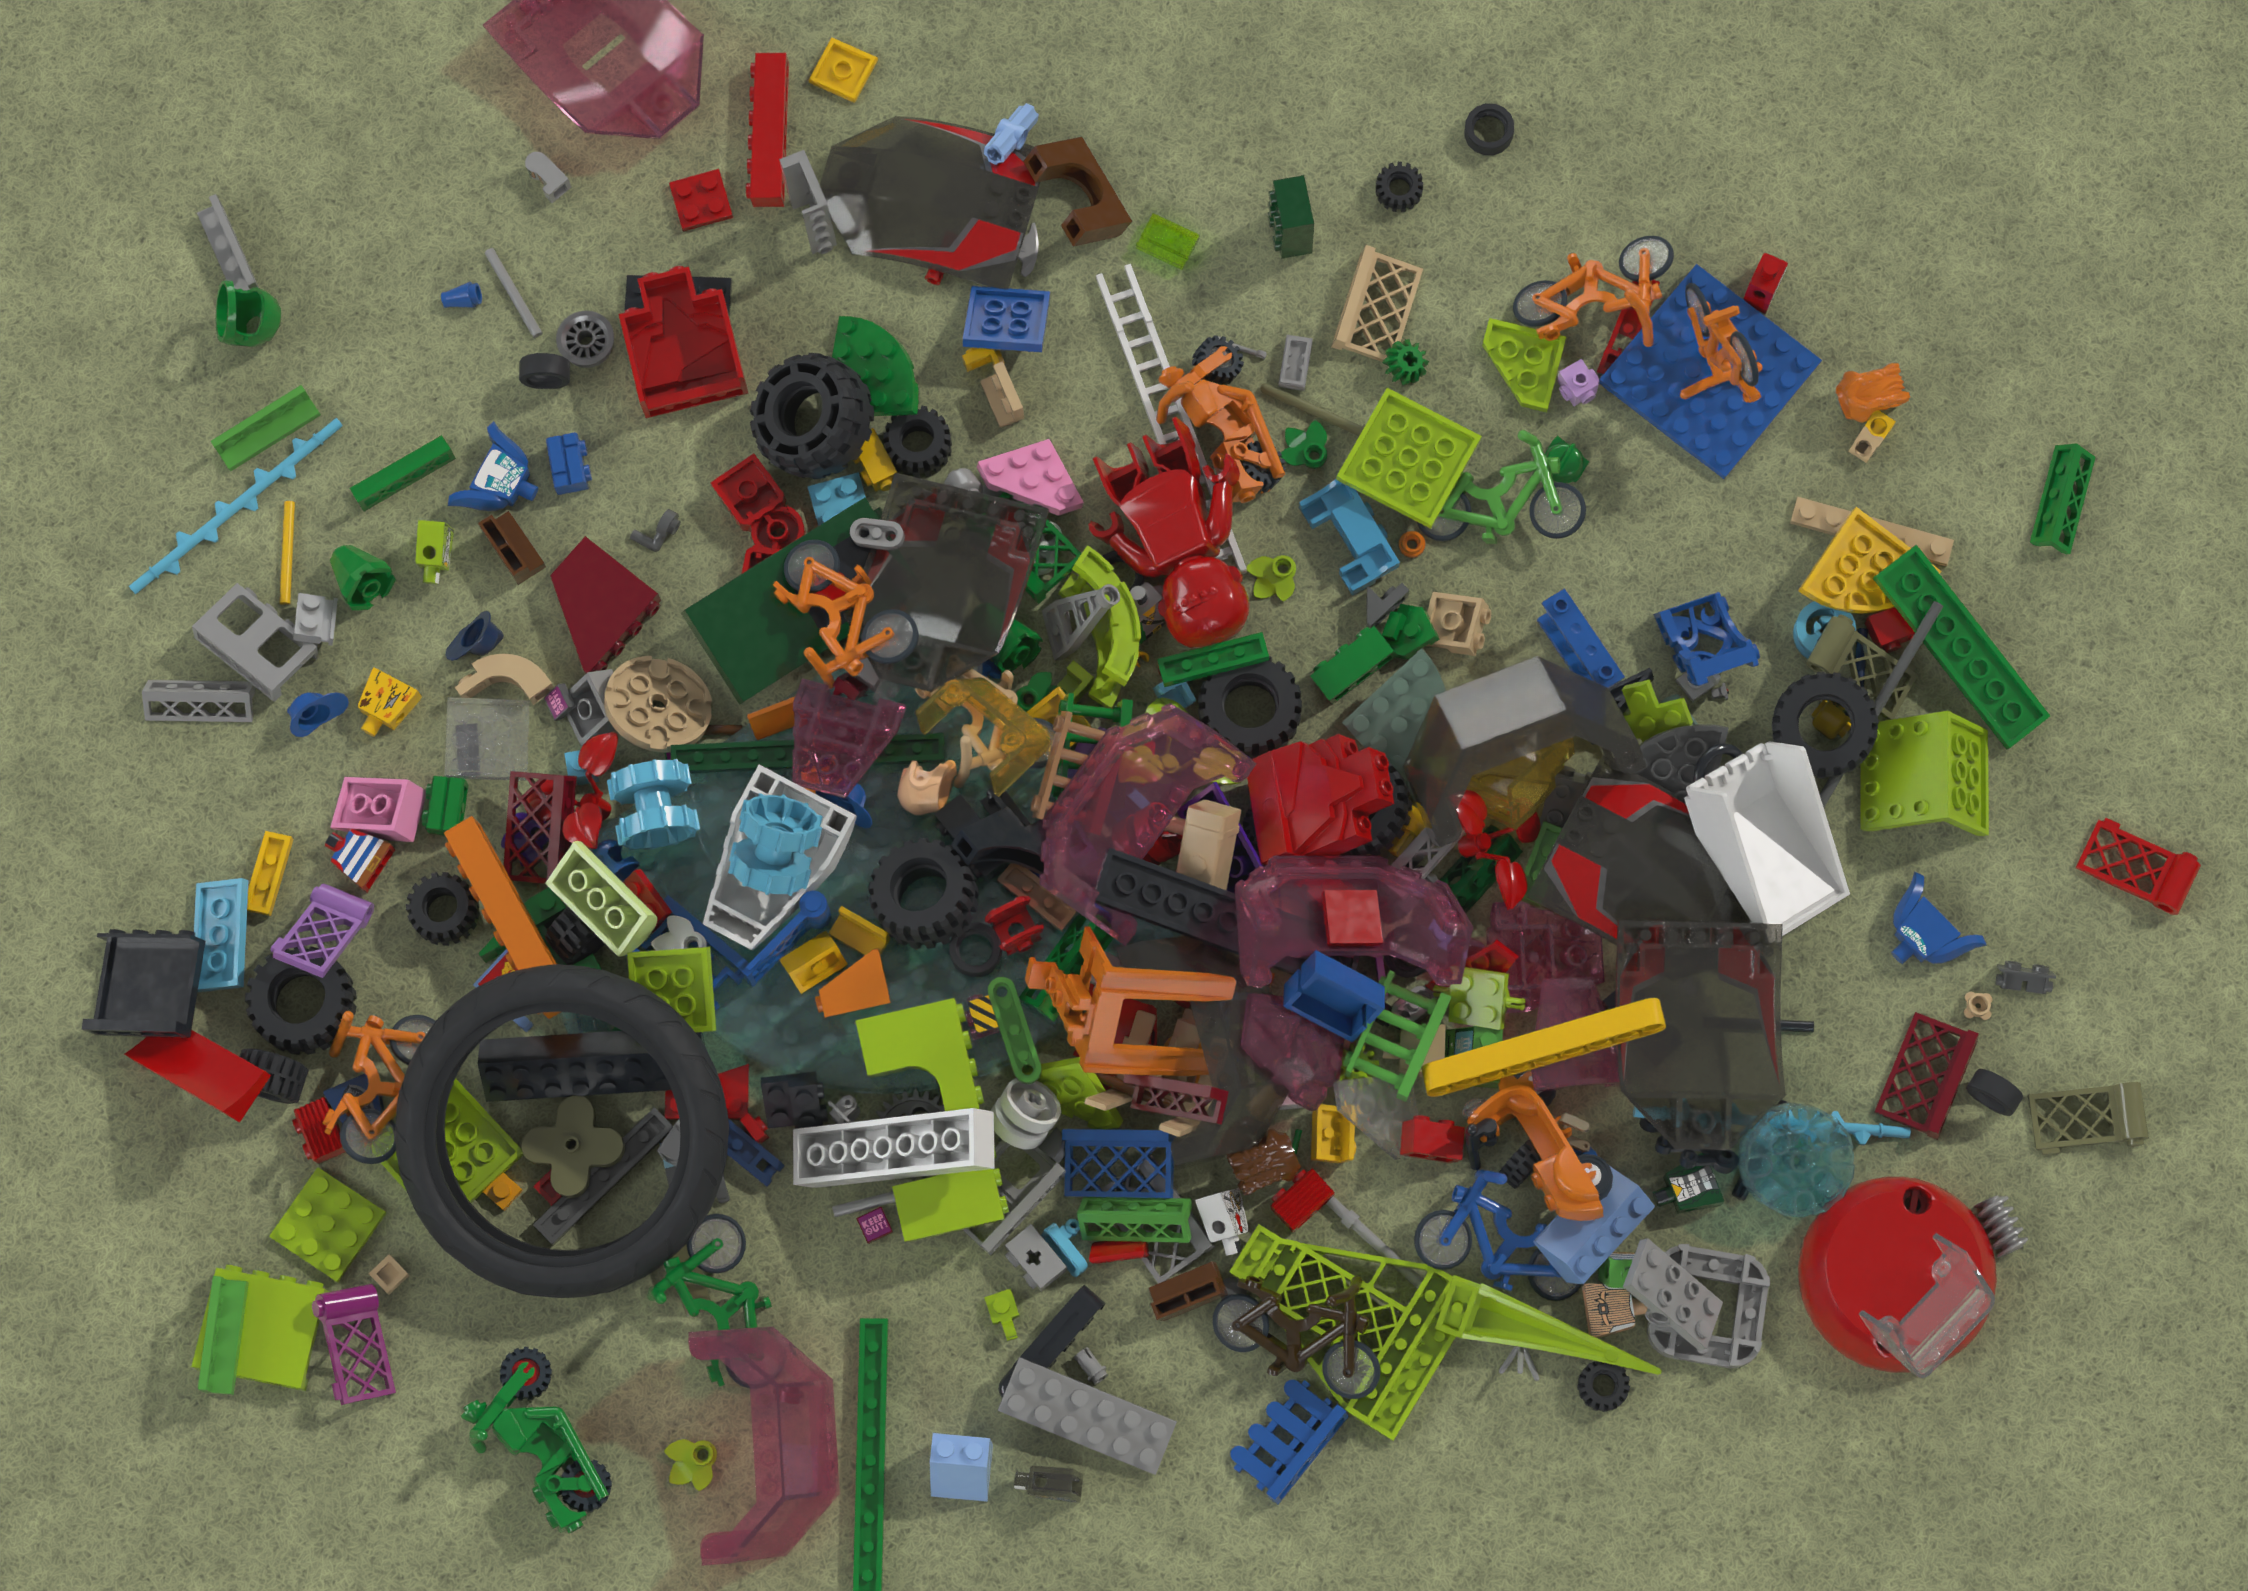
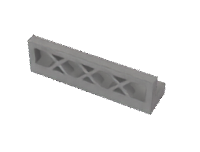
[197,194,259,290]
[142,680,256,722]
[1379,802,1466,901]

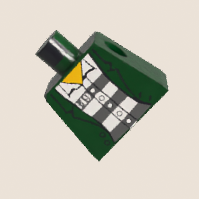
[1653,1153,1725,1214]

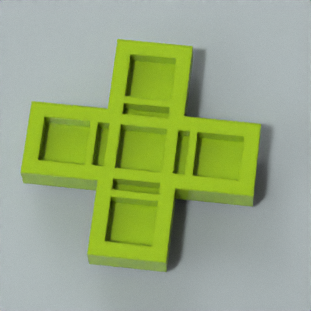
[1610,679,1693,745]

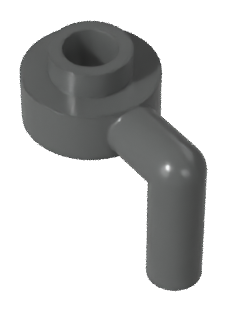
[630,509,681,552]

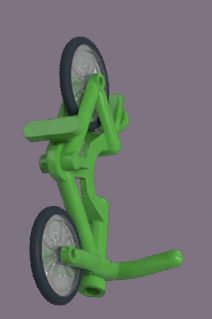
[1416,430,1586,544]

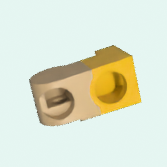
[1849,410,1896,463]

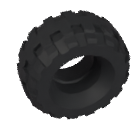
[750,353,874,479]

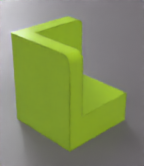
[1057,660,1094,704]

